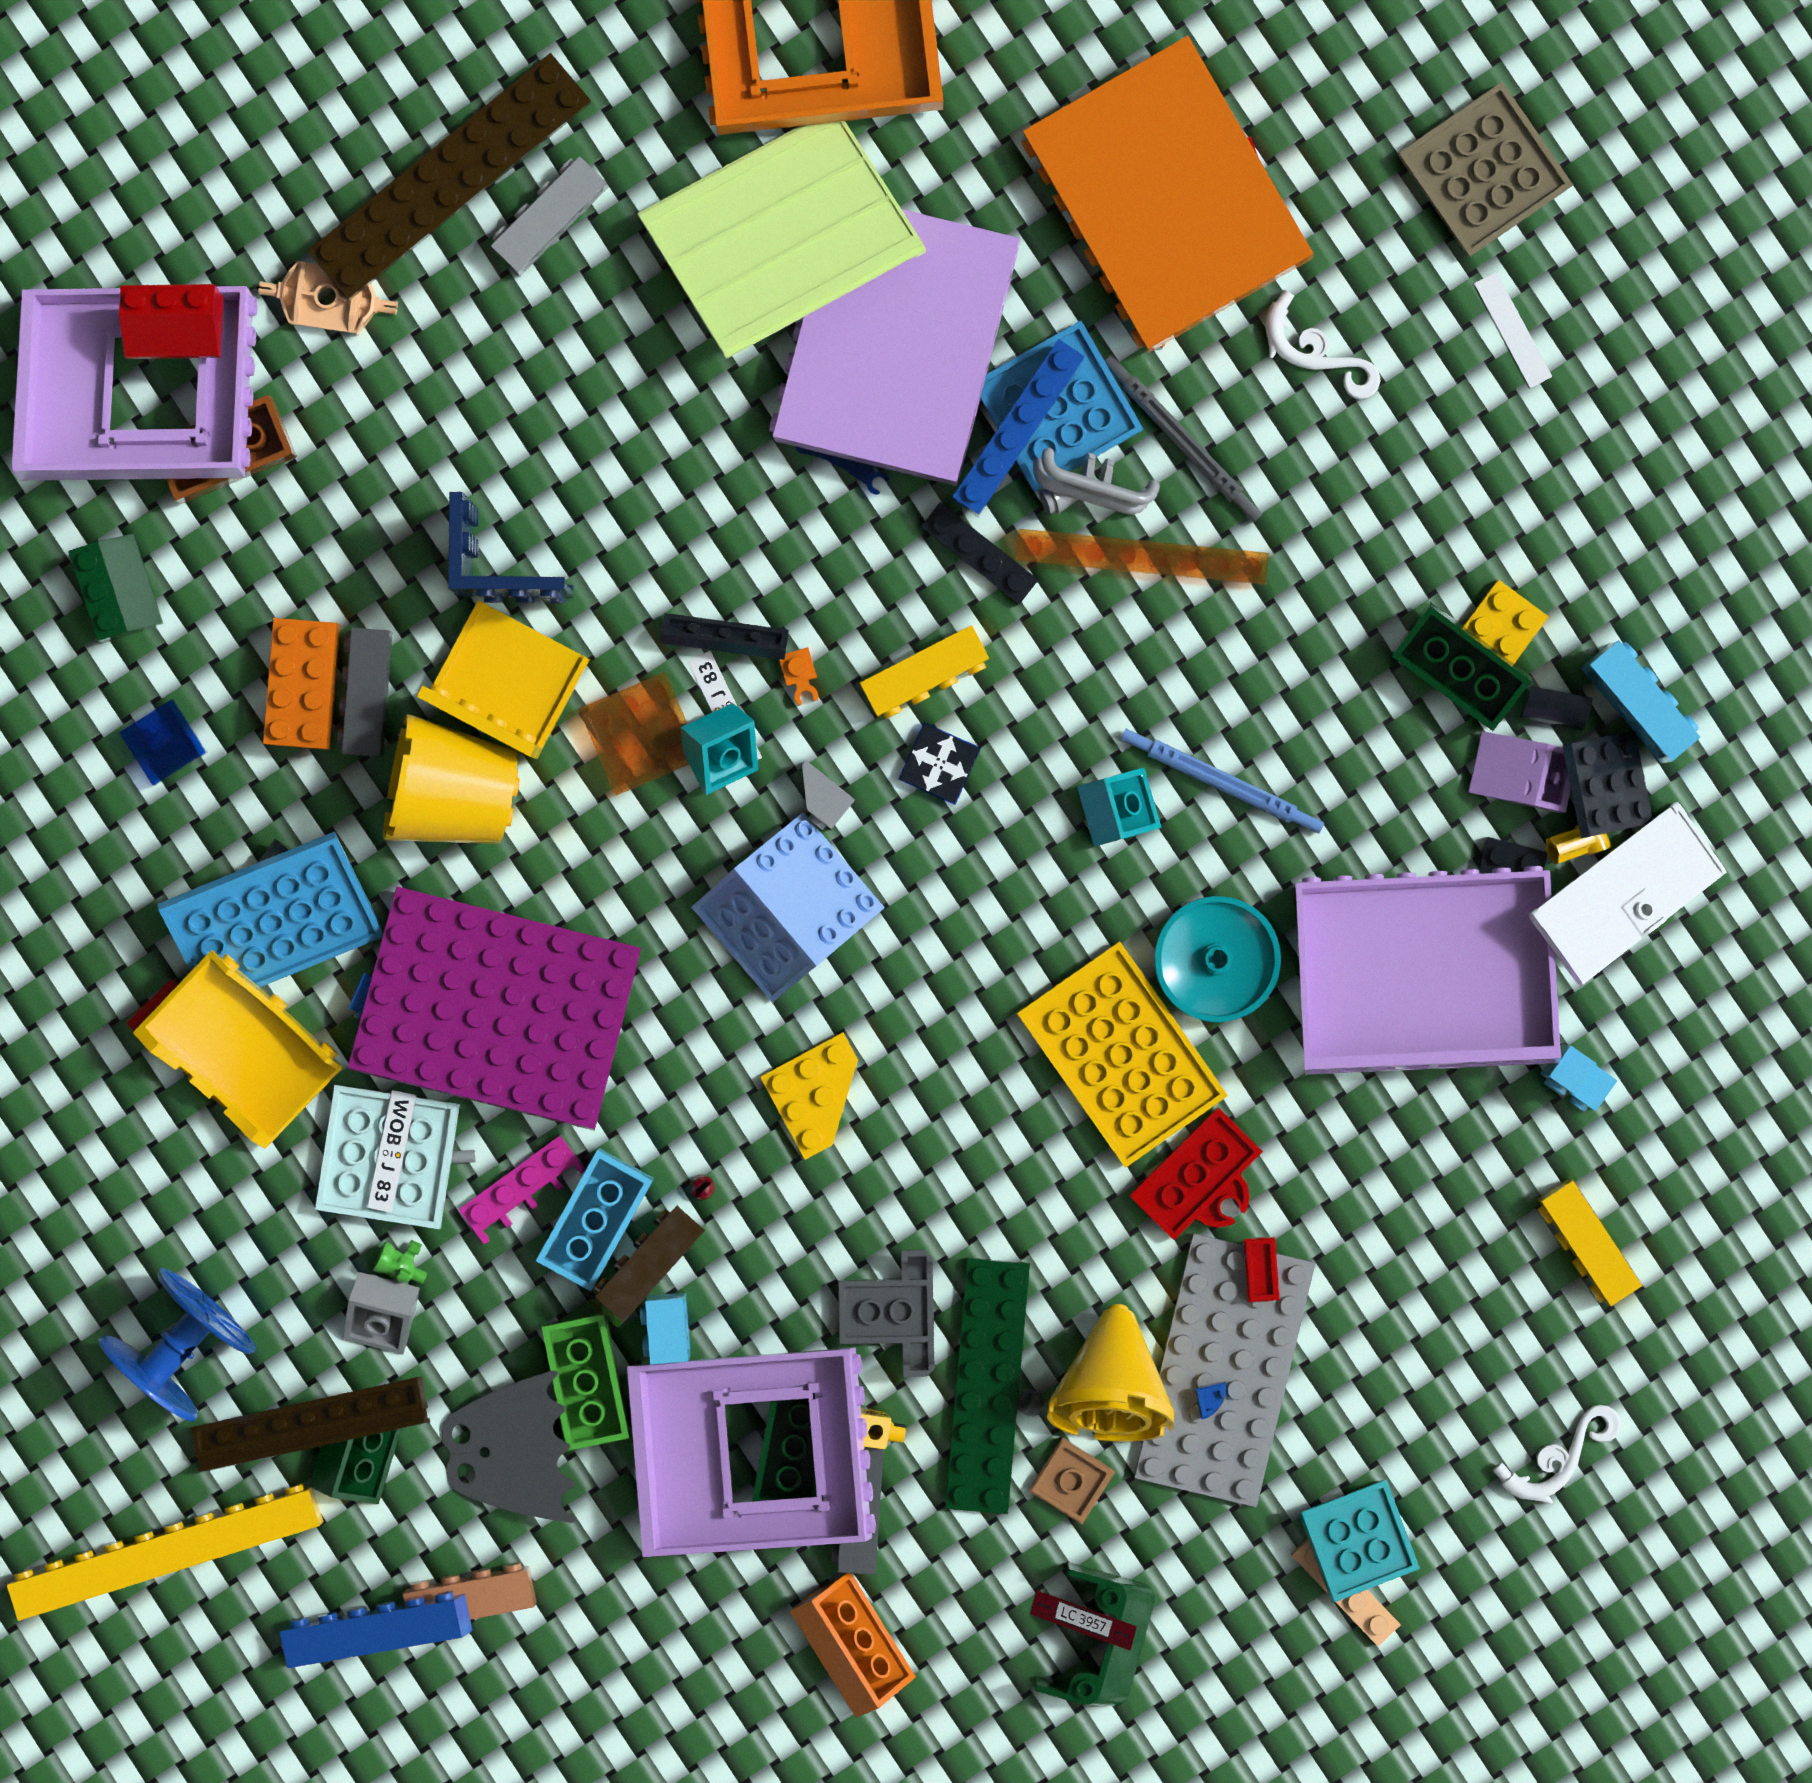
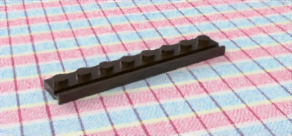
[191,1377,431,1472]

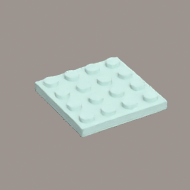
[315,1085,460,1229]

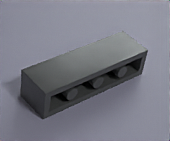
[337,628,393,757]
[832,1447,884,1575]

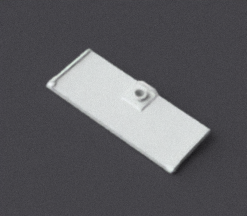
[1529,802,1726,986]

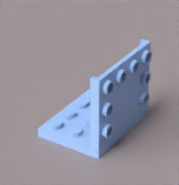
[691,812,884,1003]

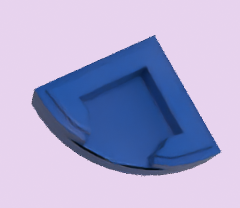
[1194,1381,1226,1420]

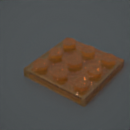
[579,672,689,796]

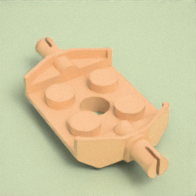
[258,261,398,335]

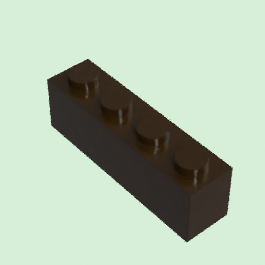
[590,1205,705,1328]

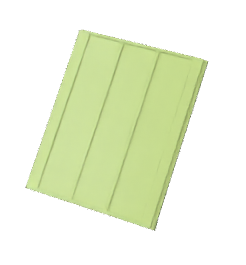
[637,121,926,359]

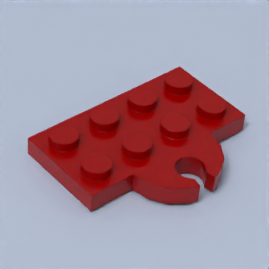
[1129,1107,1263,1240]

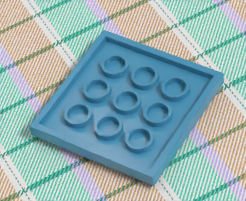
[980,321,1144,493]

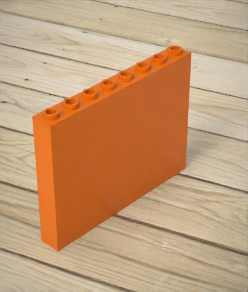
[1021,36,1314,353]

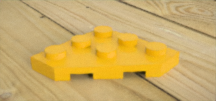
[760,1032,858,1160]

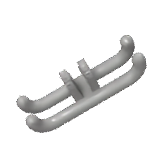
[1033,448,1160,515]

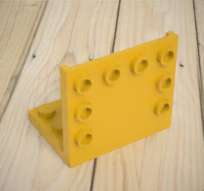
[417,600,590,759]

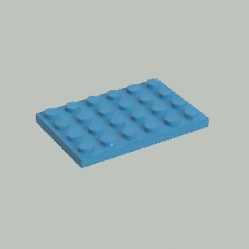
[158,831,384,987]

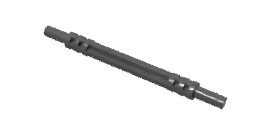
[1105,355,1263,523]

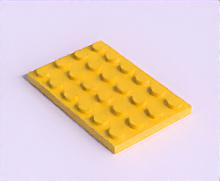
[1017,941,1228,1168]

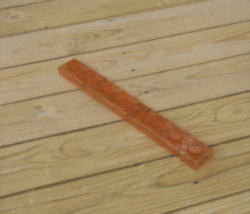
[1015,529,1269,585]

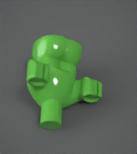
[372,1240,427,1284]

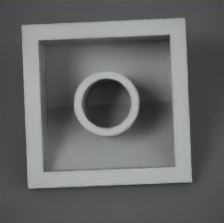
[343,1272,420,1355]

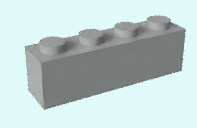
[491,156,609,276]

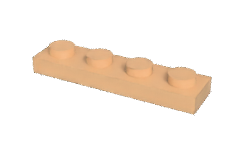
[1291,1538,1401,1647]

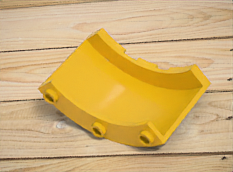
[133,950,343,1149]

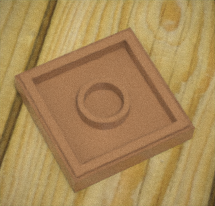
[1029,1437,1116,1524]

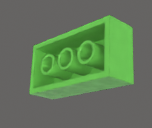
[541,1312,631,1451]

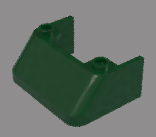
[1034,1562,1155,1706]

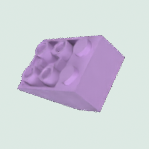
[1468,731,1571,813]

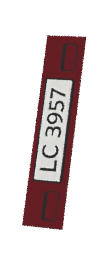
[1031,1590,1137,1651]

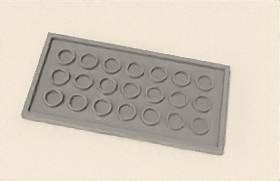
[1134,1233,1316,1507]

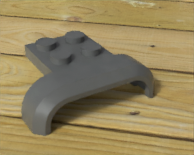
[839,1250,935,1377]

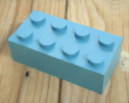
[1580,640,1701,763]
[536,1148,654,1291]

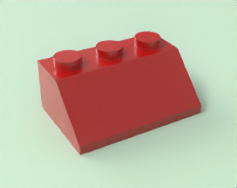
[119,284,224,359]

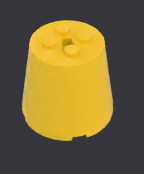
[383,714,520,844]

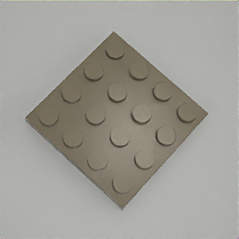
[1398,82,1573,258]

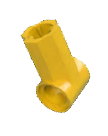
[1545,825,1612,865]

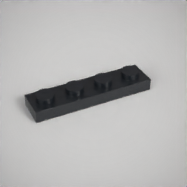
[921,502,1039,605]
[660,613,789,660]

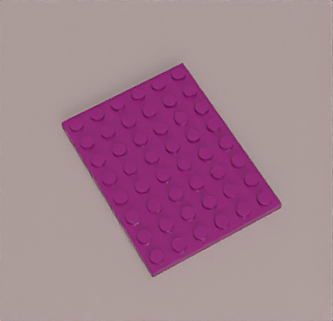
[348,886,641,1131]

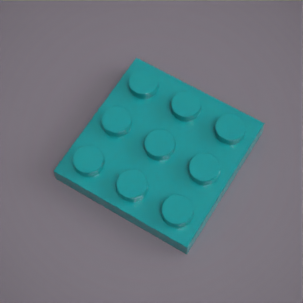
[1299,1480,1420,1602]

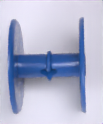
[98,1268,257,1422]

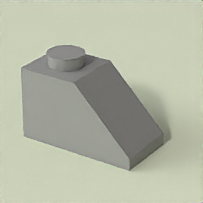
[802,760,855,830]

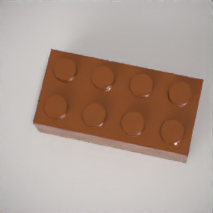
[166,395,297,504]

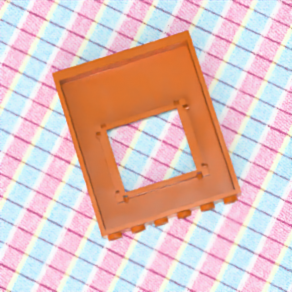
[696,0,944,135]

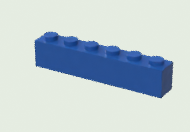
[952,339,1085,517]
[279,1591,473,1669]

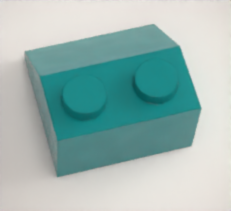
[681,703,758,795]
[1077,768,1161,847]

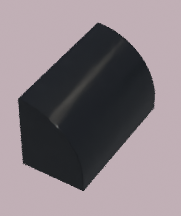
[1520,686,1593,730]

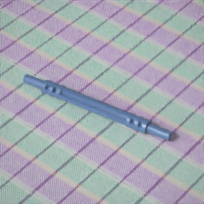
[1121,728,1324,834]

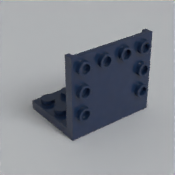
[448,492,573,604]

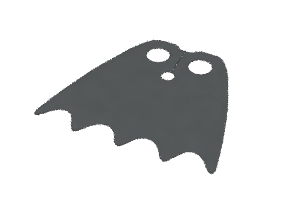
[442,1371,577,1523]

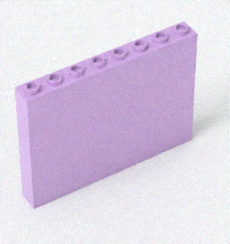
[769,209,1020,487]
[1296,866,1561,1075]

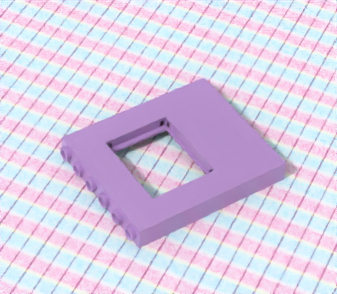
[12,286,258,481]
[627,1347,876,1557]

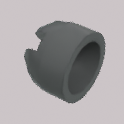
[1017,1389,1044,1417]

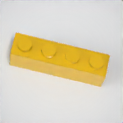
[860,625,989,720]
[1537,1179,1642,1306]

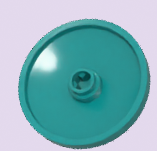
[1154,896,1281,1022]

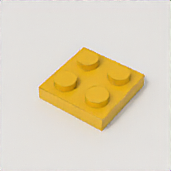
[1463,579,1549,663]

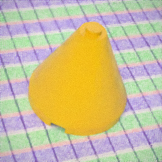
[1047,1304,1175,1442]

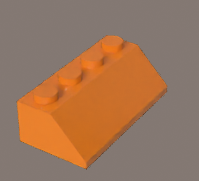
[790,1573,916,1718]

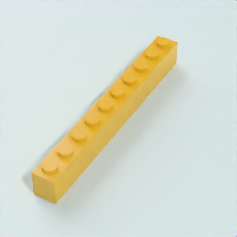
[7,1483,324,1621]

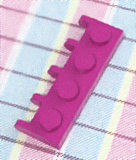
[459,1135,586,1244]

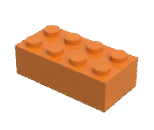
[263,618,341,750]

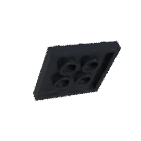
[1563,731,1653,838]

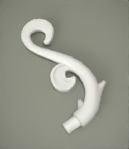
[1265,290,1380,399]
[1493,1405,1621,1504]

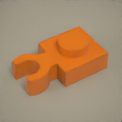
[779,647,818,706]

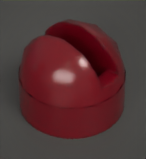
[690,1174,715,1200]

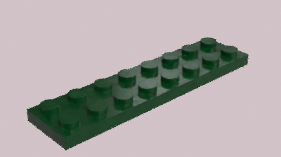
[945,1257,1030,1514]

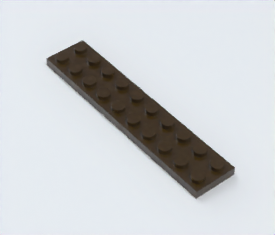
[308,53,591,301]

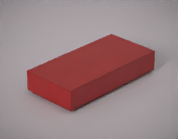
[1243,1236,1280,1302]

